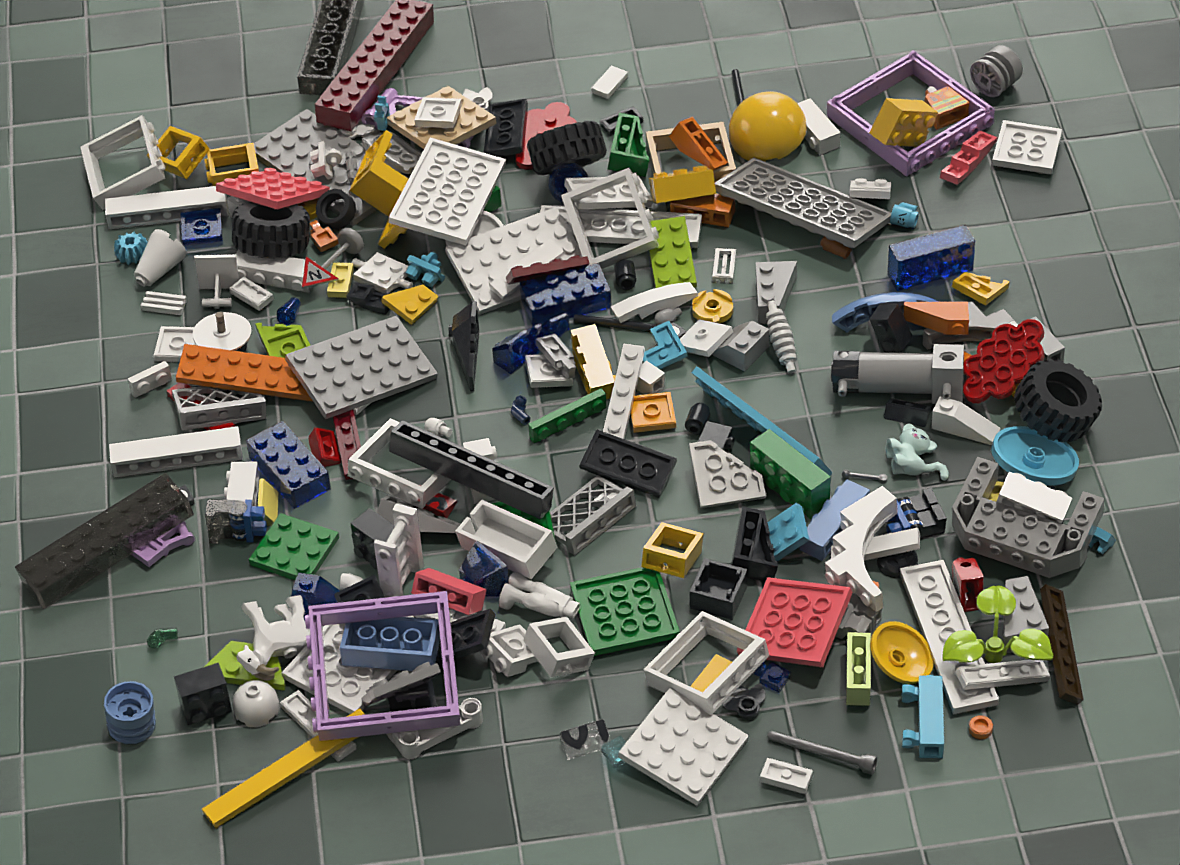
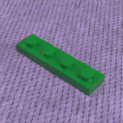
[528,388,607,443]

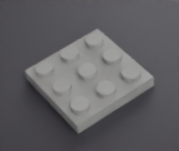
[361,662,441,707]

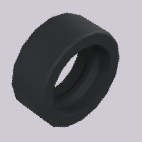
[316,189,356,229]

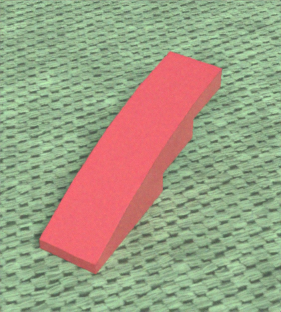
[940,131,998,185]

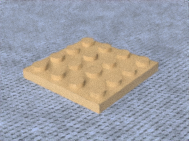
[386,86,496,149]

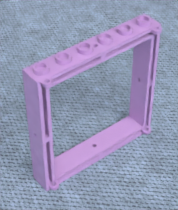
[827,50,995,176]
[305,591,461,741]

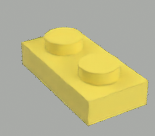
[327,262,354,298]

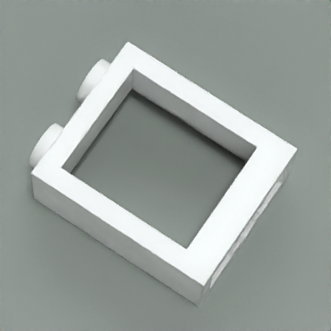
[523,617,595,677]

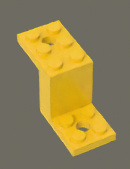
[349,130,408,249]

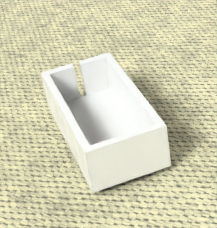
[455,500,558,579]

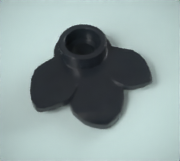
[722,683,766,719]

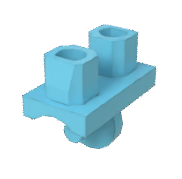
[406,252,445,288]

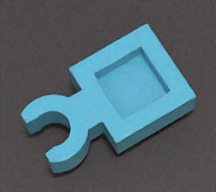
[374,96,390,131]

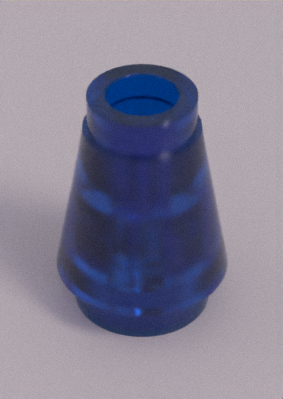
[276,297,301,325]

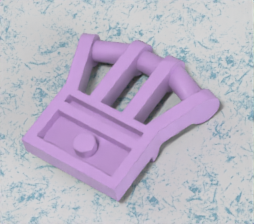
[118,506,195,567]

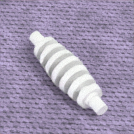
[766,301,797,374]

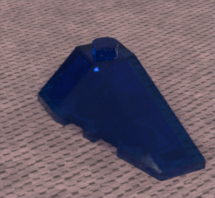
[492,313,570,375]

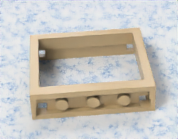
[646,122,736,182]

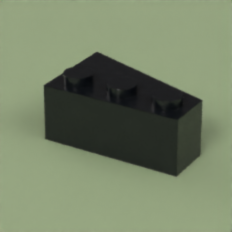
[731,506,778,581]

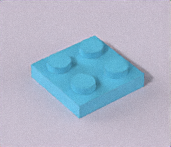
[767,503,809,561]

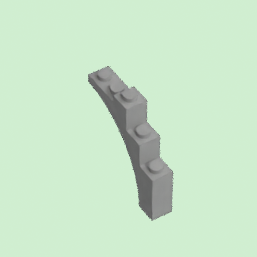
[923,301,1065,361]

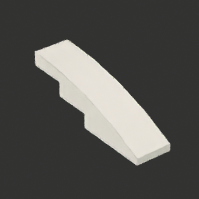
[611,282,699,323]

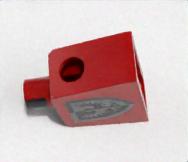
[952,558,984,612]

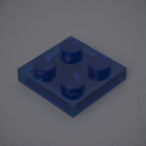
[181,208,223,246]

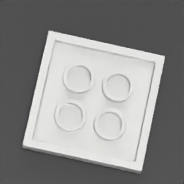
[992,120,1062,174]

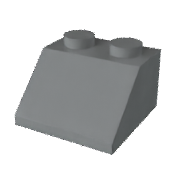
[711,321,769,371]

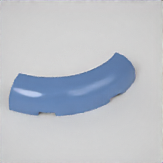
[832,292,938,332]

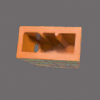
[925,87,969,130]

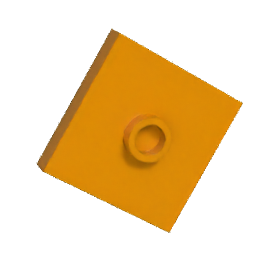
[630,392,676,433]

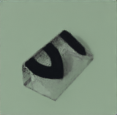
[560,719,612,760]

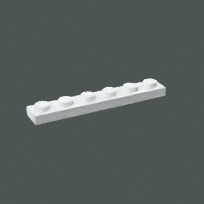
[603,344,645,439]

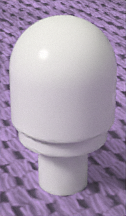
[424,418,452,437]

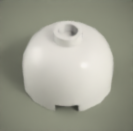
[233,680,280,727]

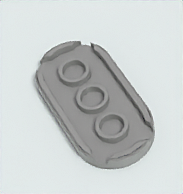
[361,129,422,174]

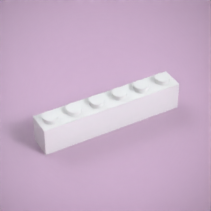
[105,186,228,229]
[109,426,243,478]

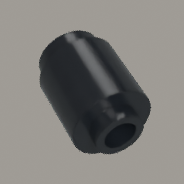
[614,259,637,290]
[684,403,711,435]

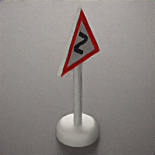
[302,228,364,288]

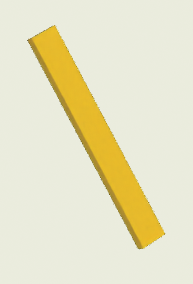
[202,708,366,828]

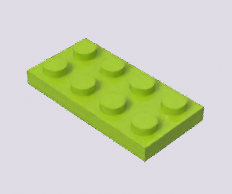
[649,216,697,288]

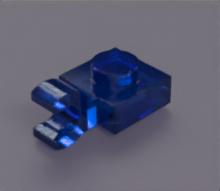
[752,662,791,693]

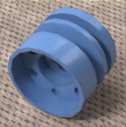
[104,681,156,744]

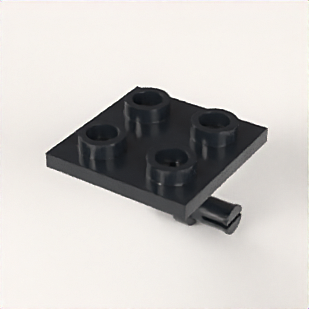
[388,679,437,712]

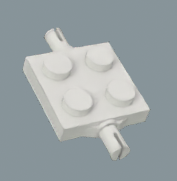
[352,253,413,294]

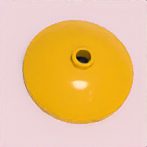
[870,621,934,684]

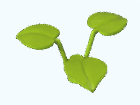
[942,586,1053,663]

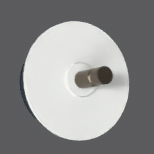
[193,312,252,352]

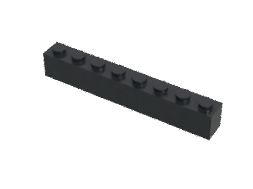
[389,420,554,519]

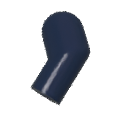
[511,395,531,425]

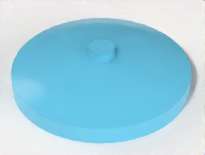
[991,426,1079,486]

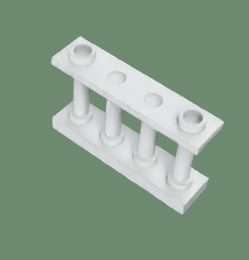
[374,503,424,598]

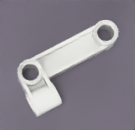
[387,698,483,759]

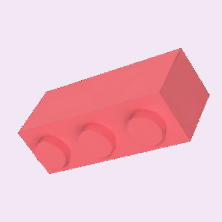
[411,568,487,615]

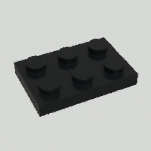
[435,609,496,665]

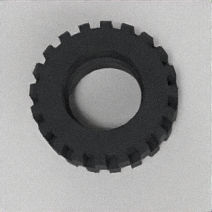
[527,121,607,176]
[232,202,310,259]
[1015,359,1102,442]

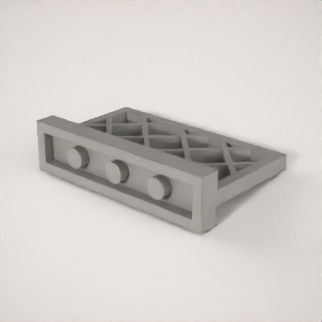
[172,386,266,430]
[551,475,636,555]

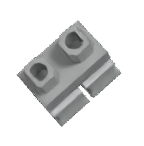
[835,594,882,639]

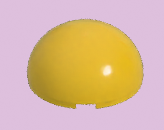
[729,91,807,162]

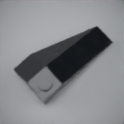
[449,301,480,391]

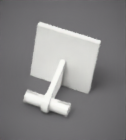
[194,254,240,309]

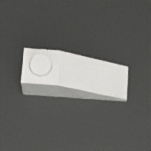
[932,396,1001,445]

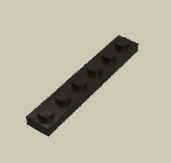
[1040,584,1084,705]

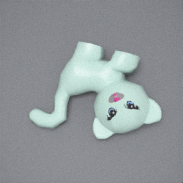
[885,424,949,481]

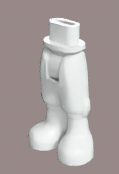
[499,572,581,618]

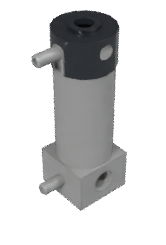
[831,344,964,404]

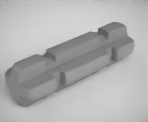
[345,151,358,183]

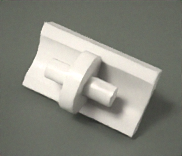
[310,141,342,180]

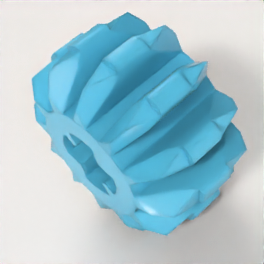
[114,232,148,265]

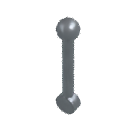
[842,470,888,483]

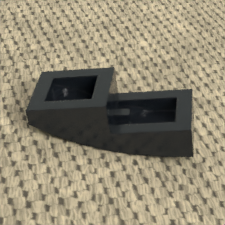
[347,282,390,315]

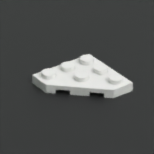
[689,440,766,509]

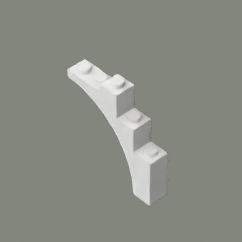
[825,486,898,612]

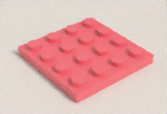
[216,168,330,209]
[737,577,853,667]

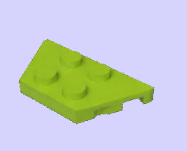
[255,323,310,358]
[204,641,286,691]

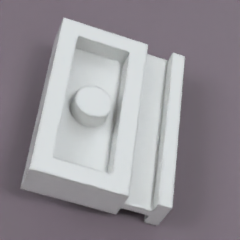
[850,178,891,199]

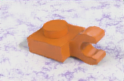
[310,220,339,252]

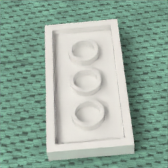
[564,176,653,210]

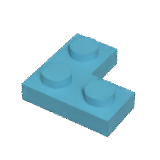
[643,321,688,369]

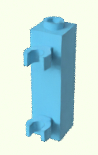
[902,675,944,758]

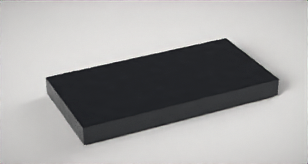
[484,99,528,157]
[579,429,677,498]

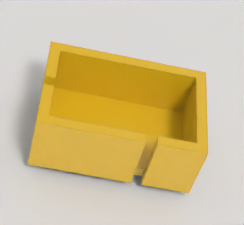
[869,98,938,147]
[649,165,716,203]

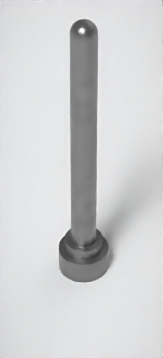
[767,731,878,775]

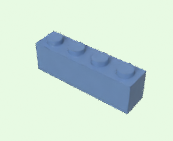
[800,479,870,561]

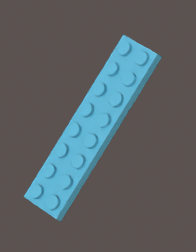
[691,366,833,476]

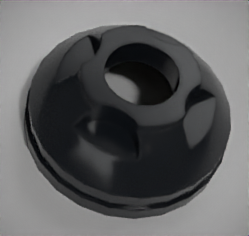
[877,550,918,578]

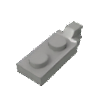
[535,334,576,379]

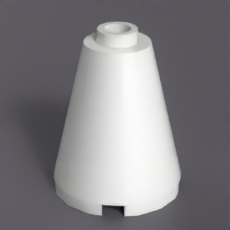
[134,229,187,286]

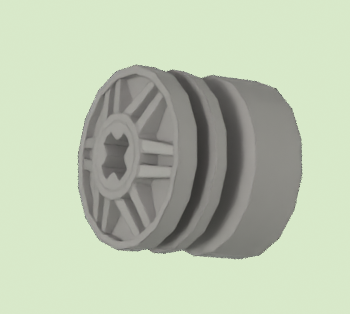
[970,45,1023,97]

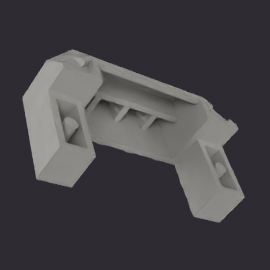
[952,457,1105,578]

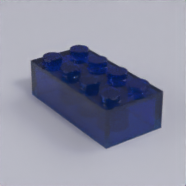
[887,225,975,291]
[520,263,612,327]
[246,421,331,509]

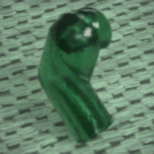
[147,628,178,649]

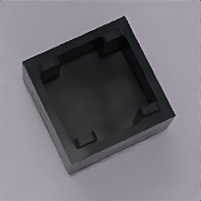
[689,558,747,620]

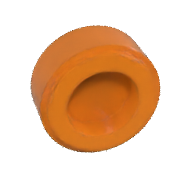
[969,715,993,739]

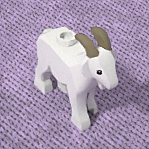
[236,595,310,681]

